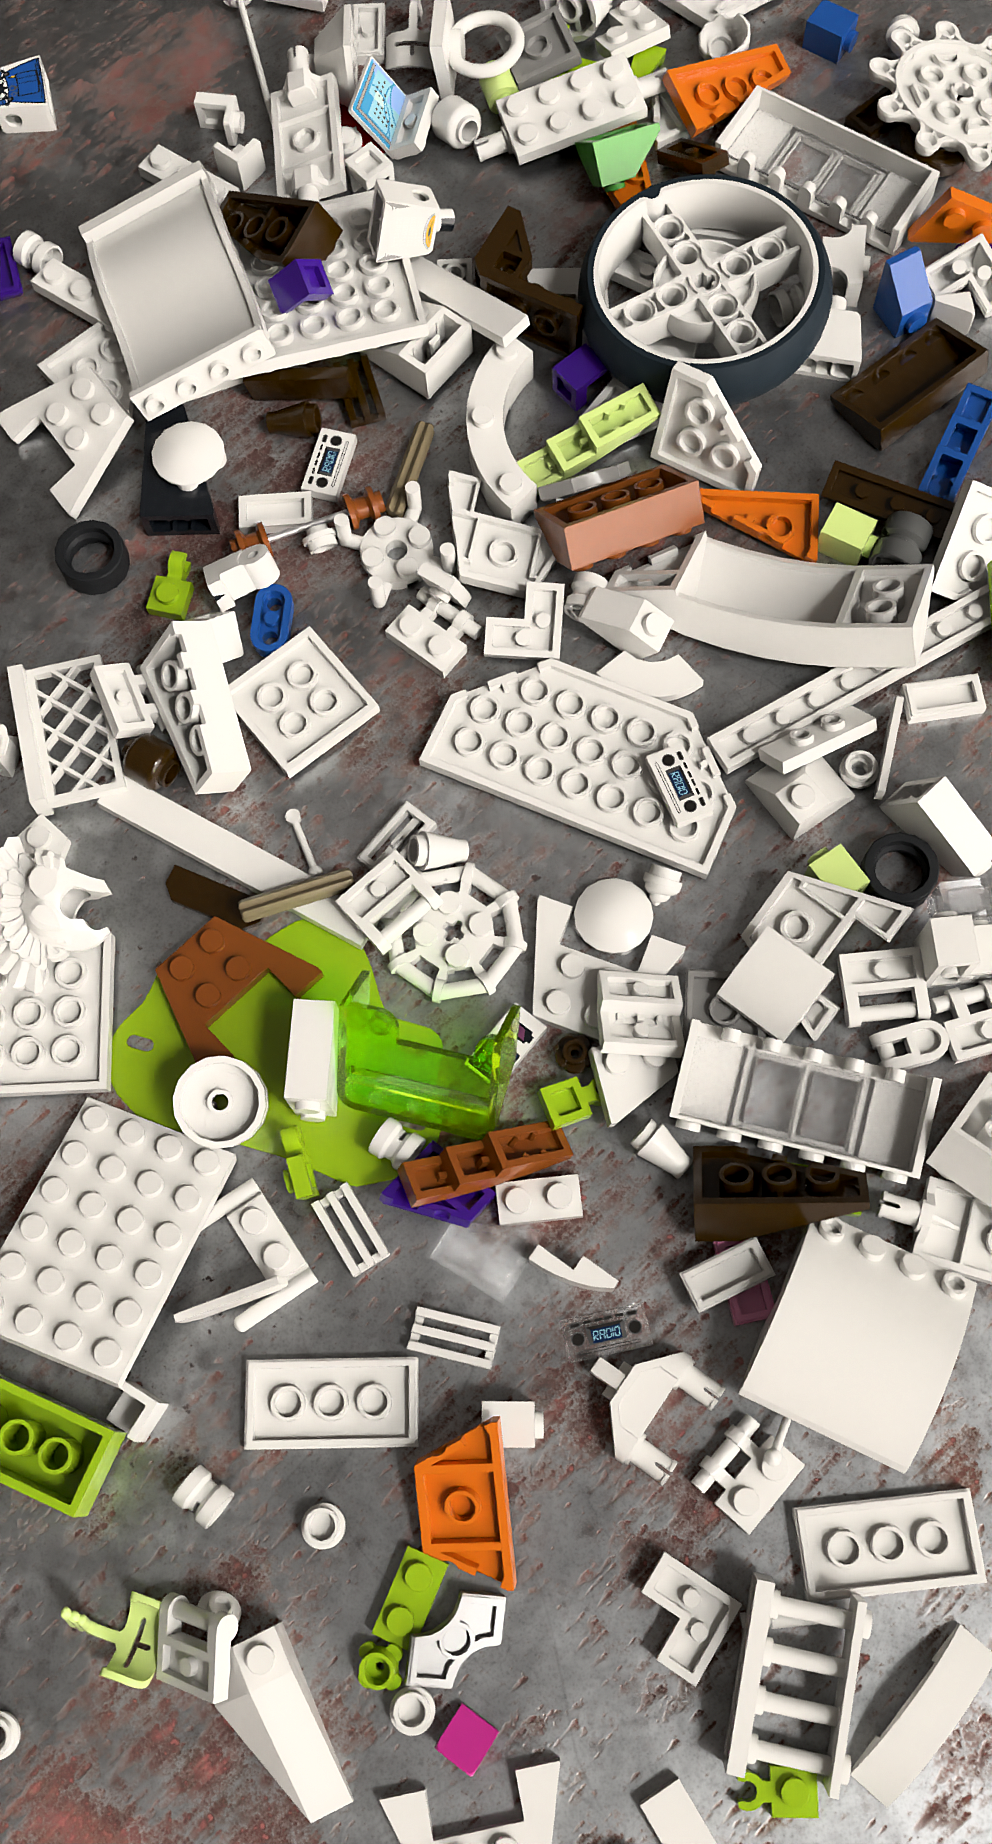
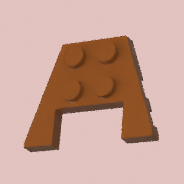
[155,916,324,1063]

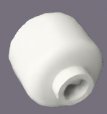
[431,95,481,149]

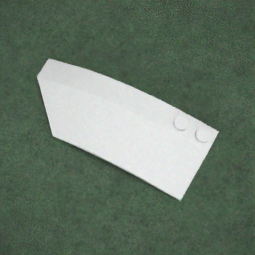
[605,531,934,670]

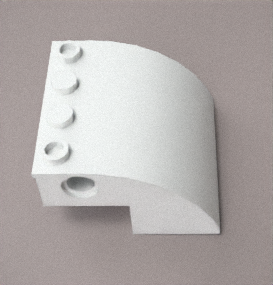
[738,1217,977,1474]

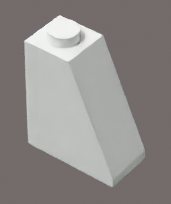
[879,776,992,877]

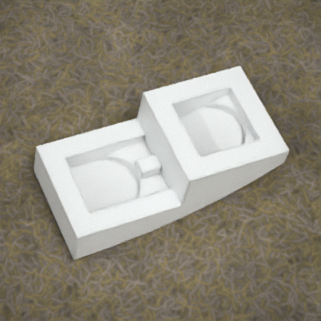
[528,1244,619,1292]

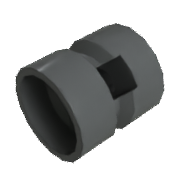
[868,511,933,565]

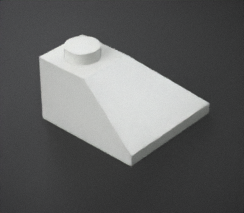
[308,4,358,108]
[745,757,855,841]

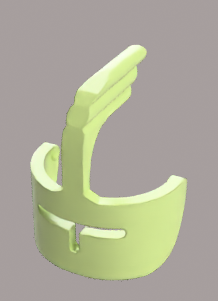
[61,1591,161,1689]

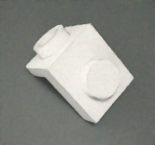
[194,92,245,146]

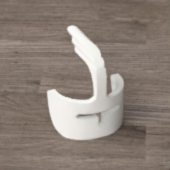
[385,0,434,71]

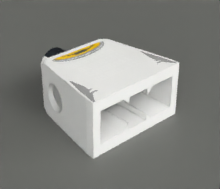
[367,179,455,262]

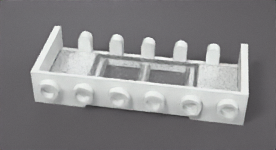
[715,85,940,255]
[668,1018,942,1184]

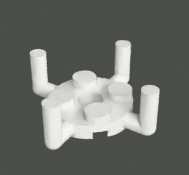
[334,481,457,608]

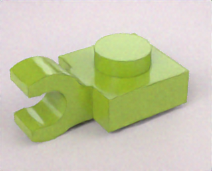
[146,550,195,621]

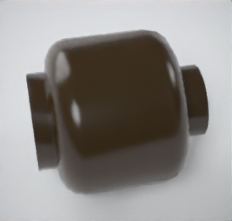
[121,733,181,790]

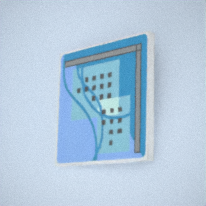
[348,56,406,159]

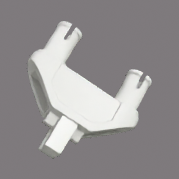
[589,1352,726,1486]

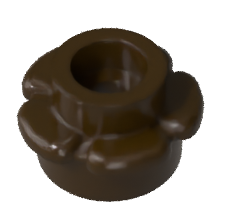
[555,1035,592,1074]

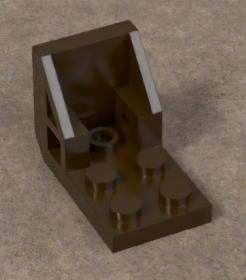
[474,206,583,357]

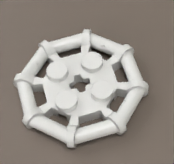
[380,862,527,1004]

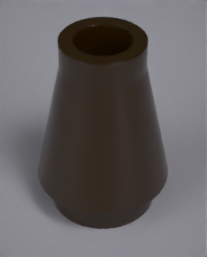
[266,400,322,438]

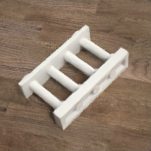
[722,1572,873,1800]

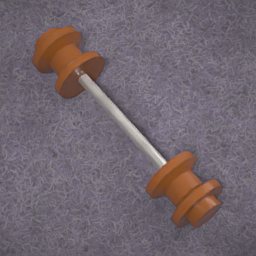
[229,485,386,557]

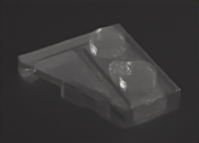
[430,1223,545,1304]

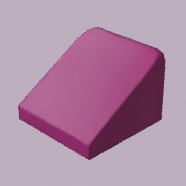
[434,1702,499,1777]

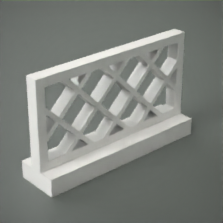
[7,654,128,816]

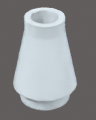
[408,831,469,870]
[630,1119,693,1179]

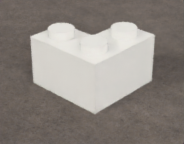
[913,911,992,988]

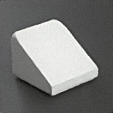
[927,291,975,335]

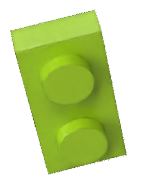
[371,1545,450,1651]

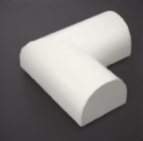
[925,233,992,318]

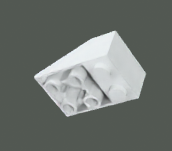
[358,301,473,400]

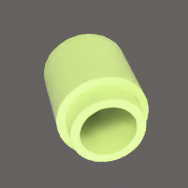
[479,60,519,114]

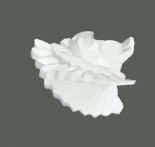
[0,837,113,996]

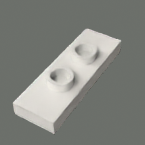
[759,705,877,774]

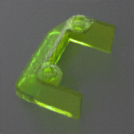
[337,970,521,1139]

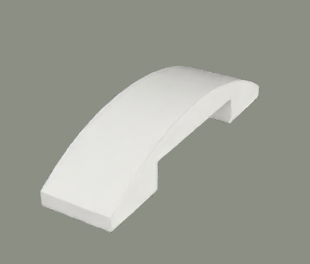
[850,1623,992,1808]

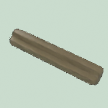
[385,421,435,518]
[238,868,355,922]

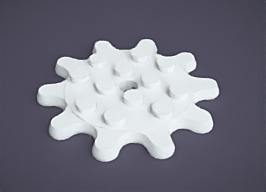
[868,21,992,172]

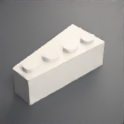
[140,621,251,795]

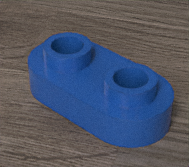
[250,584,294,657]

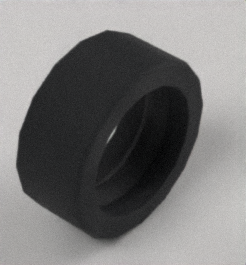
[54,520,130,595]
[860,832,940,909]

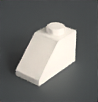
[577,586,674,659]

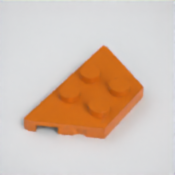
[414,1416,517,1591]

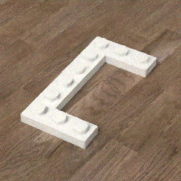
[31,144,240,335]

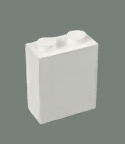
[284,999,345,1122]

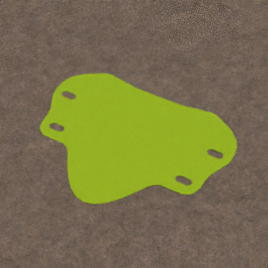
[111,919,443,1187]

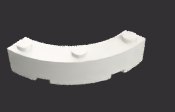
[466,338,537,524]

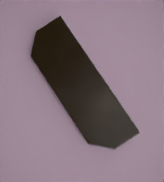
[165,865,265,931]

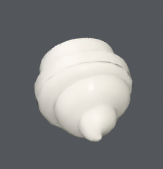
[643,863,683,906]

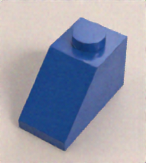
[873,245,933,339]

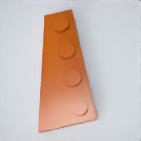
[662,43,791,139]

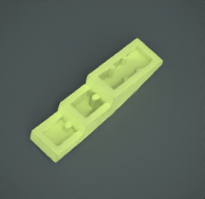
[517,383,661,496]

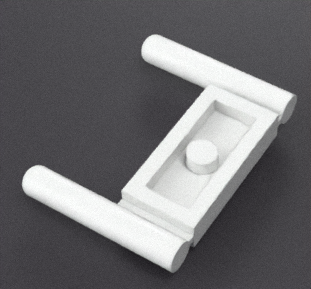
[201,1177,318,1332]

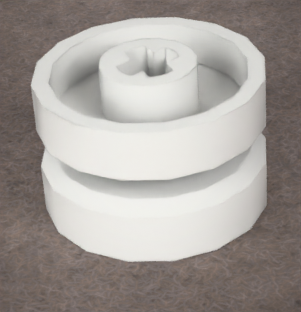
[173,1056,269,1149]

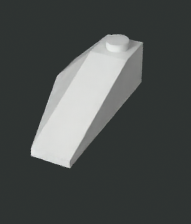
[215,1622,354,1823]

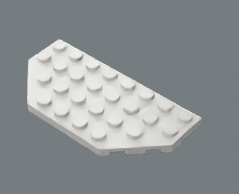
[419,658,737,880]

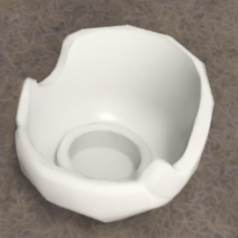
[698,12,750,61]

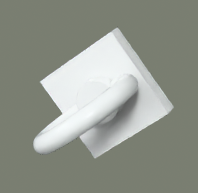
[429,0,525,100]

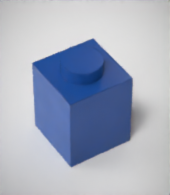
[802,0,859,64]

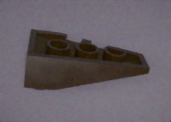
[220,191,343,267]
[693,1146,870,1242]

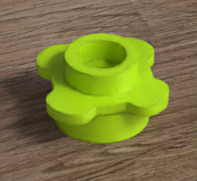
[358,1641,403,1691]

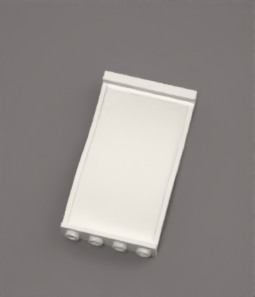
[78,160,277,421]

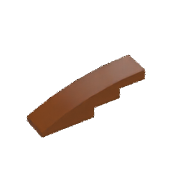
[397,1121,574,1208]

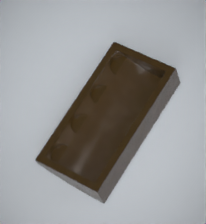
[830,318,989,451]

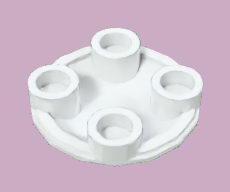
[152,421,227,491]
[574,878,653,956]

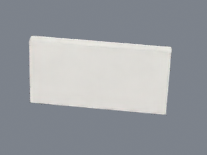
[244,1357,419,1450]
[792,1488,987,1602]

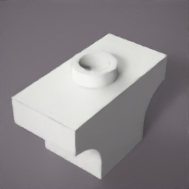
[822,224,871,307]

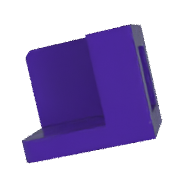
[268,259,334,314]
[552,343,607,412]

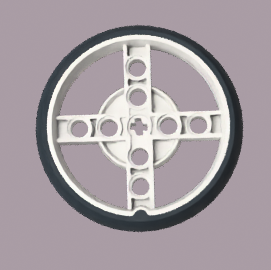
[578,174,833,406]

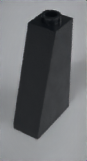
[139,403,220,536]

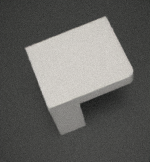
[212,138,266,192]
[344,141,395,193]
[184,611,244,663]
[106,1380,169,1443]

